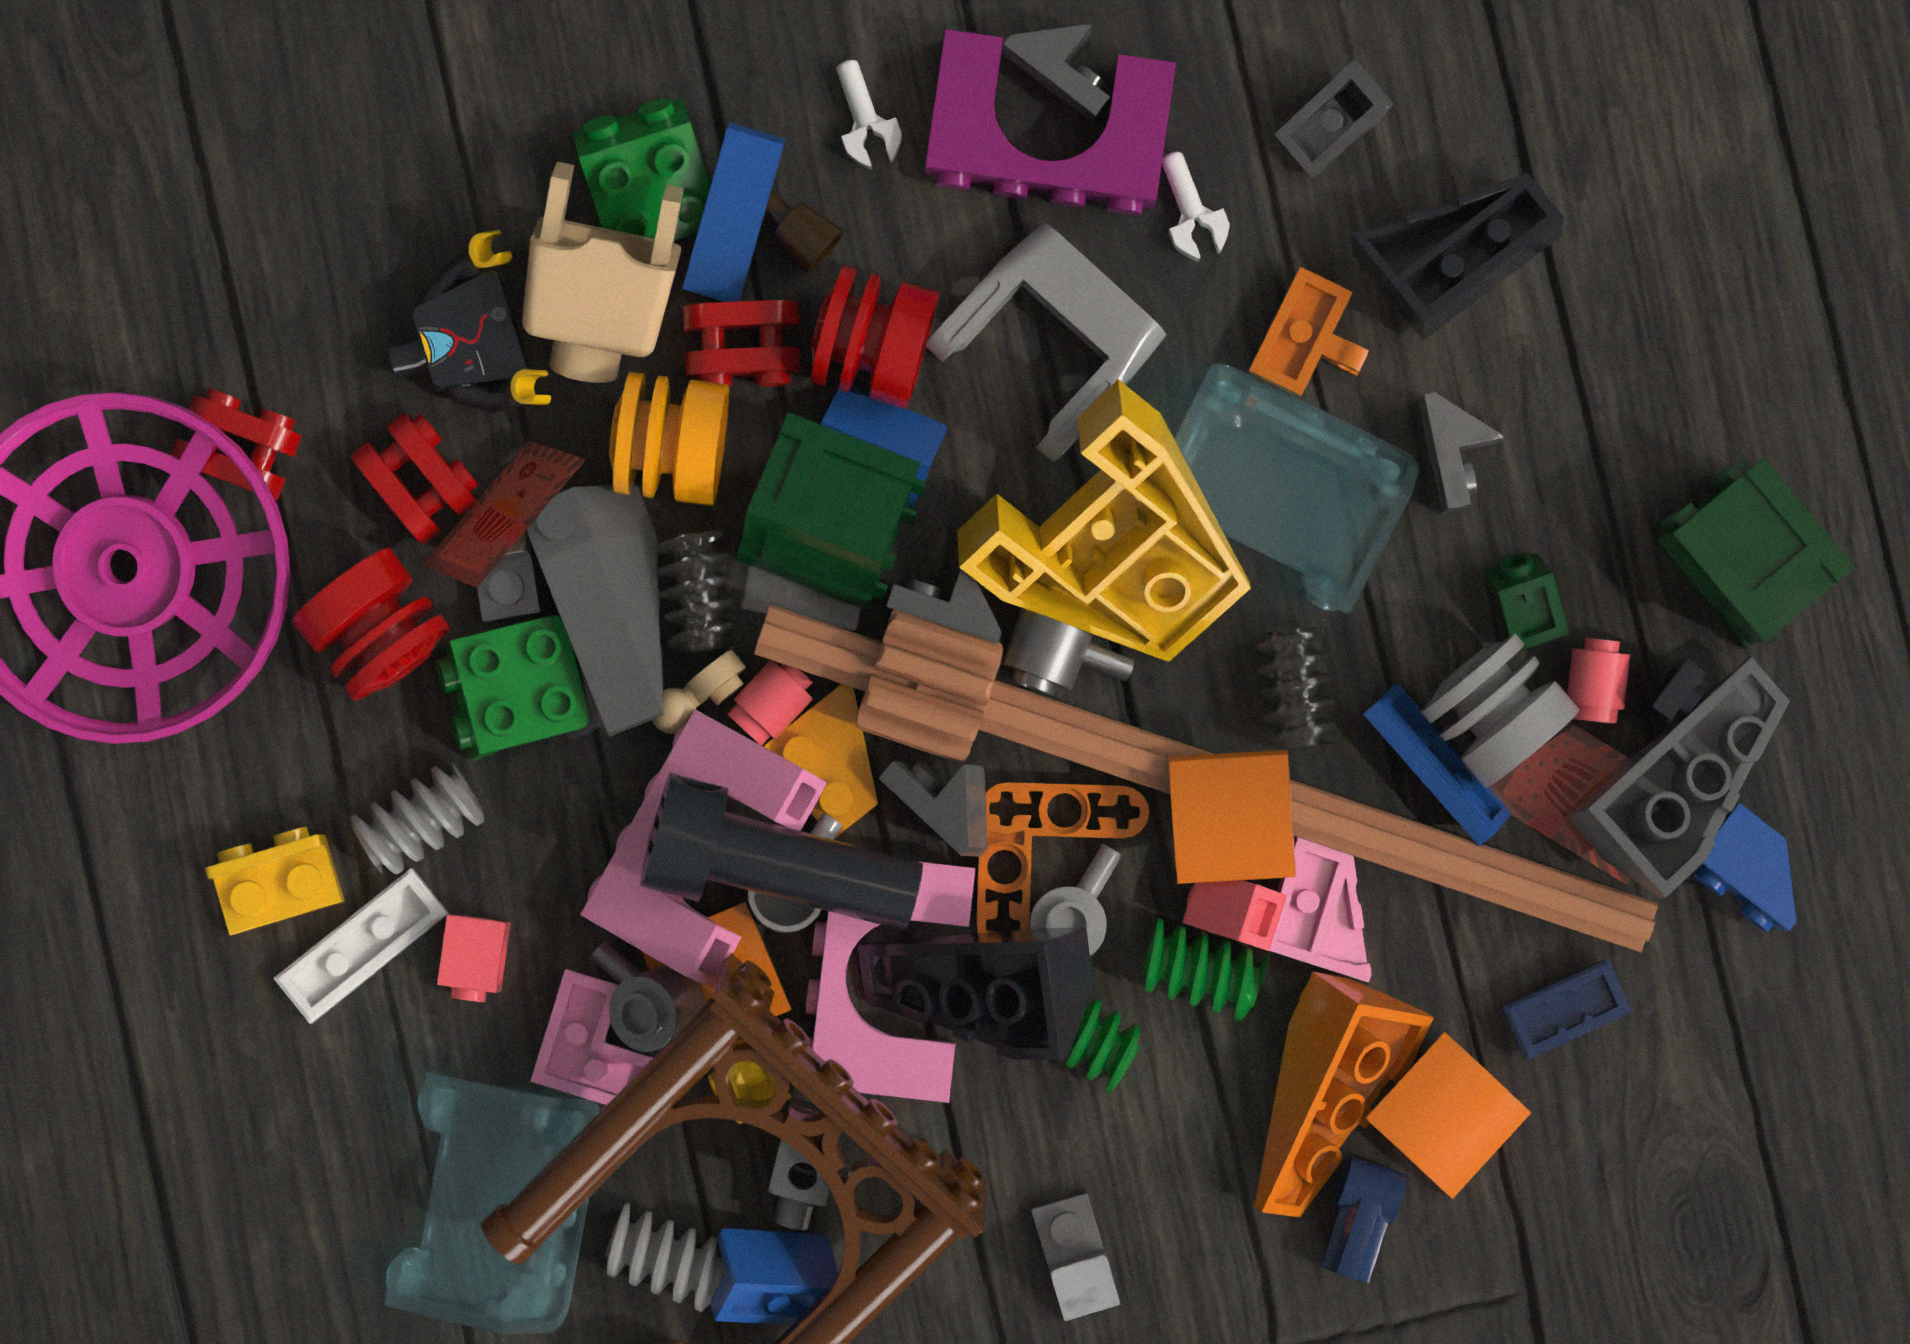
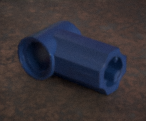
[1319,1156,1408,1283]

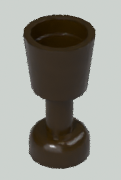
[764,190,845,275]

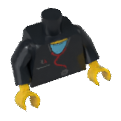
[387,230,551,414]

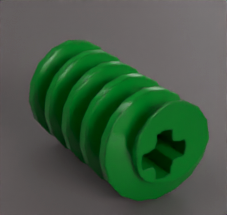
[1141,917,1270,1022]
[1066,997,1141,1094]

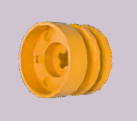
[609,372,729,506]

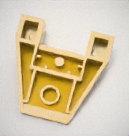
[957,379,1251,662]

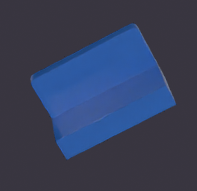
[821,386,947,508]
[710,1228,838,1325]

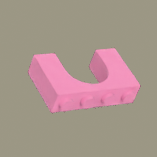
[580,709,827,989]
[805,862,975,1103]

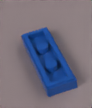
[682,122,786,302]
[1363,683,1511,846]

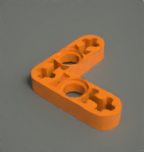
[977,782,1149,933]

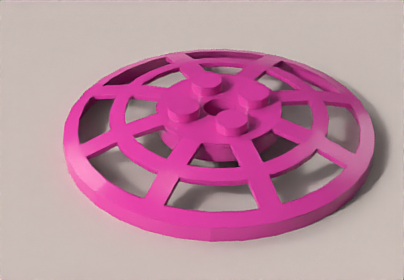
[0,392,291,744]

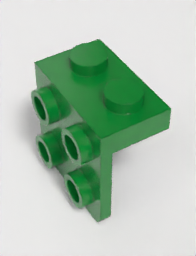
[572,98,711,241]
[436,615,590,761]

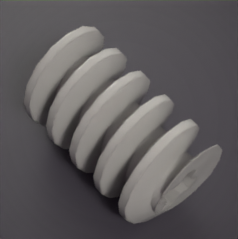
[350,762,484,874]
[605,1203,726,1312]

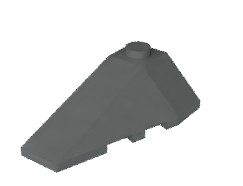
[527,483,664,737]
[1566,657,1790,899]

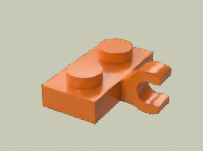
[1249,267,1369,399]

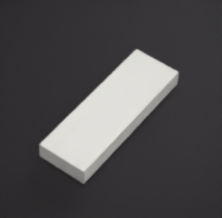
[274,868,449,1024]

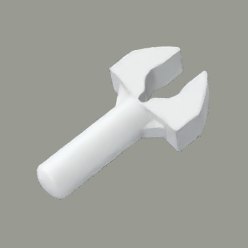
[836,59,902,170]
[1162,152,1230,261]

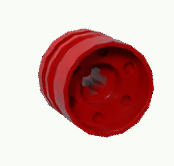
[810,265,939,410]
[292,548,451,701]

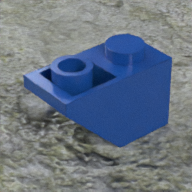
[1693,803,1796,933]

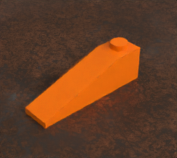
[1254,972,1434,1217]

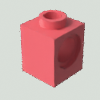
[1182,880,1287,951]
[437,914,511,1002]

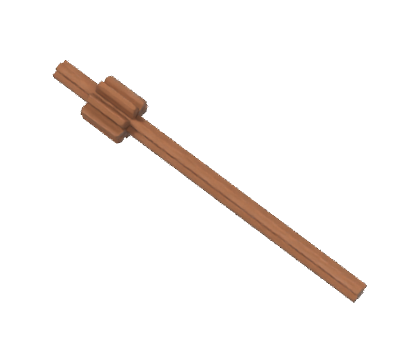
[754,604,1658,952]

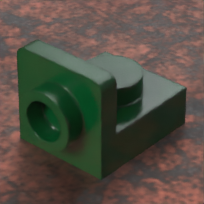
[1483,553,1569,652]

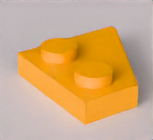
[763,684,878,839]

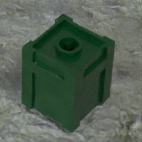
[736,412,926,610]
[1654,458,1855,649]

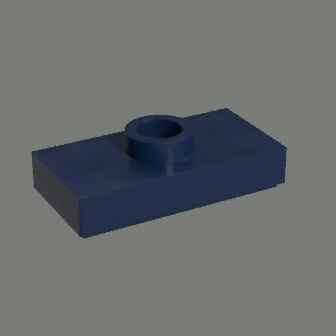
[1500,958,1633,1061]

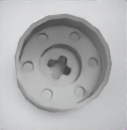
[1420,634,1580,788]

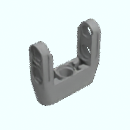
[925,222,1167,463]

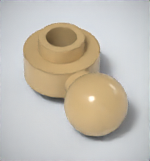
[652,649,746,734]

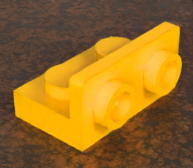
[205,827,345,935]

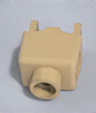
[522,162,684,383]

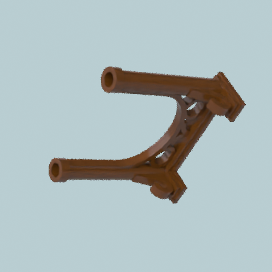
[481,953,988,1344]

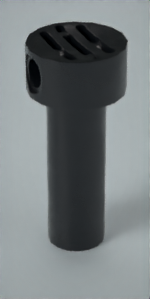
[639,773,923,931]

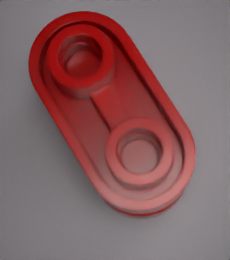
[682,300,802,388]
[171,388,302,501]
[350,412,479,545]

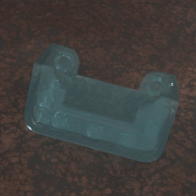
[1174,364,1419,614]
[384,1072,600,1334]

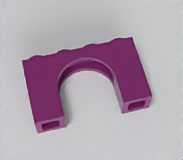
[925,29,1176,216]

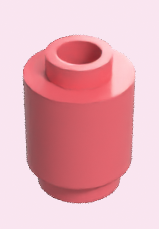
[1567,638,1631,723]
[728,660,813,746]

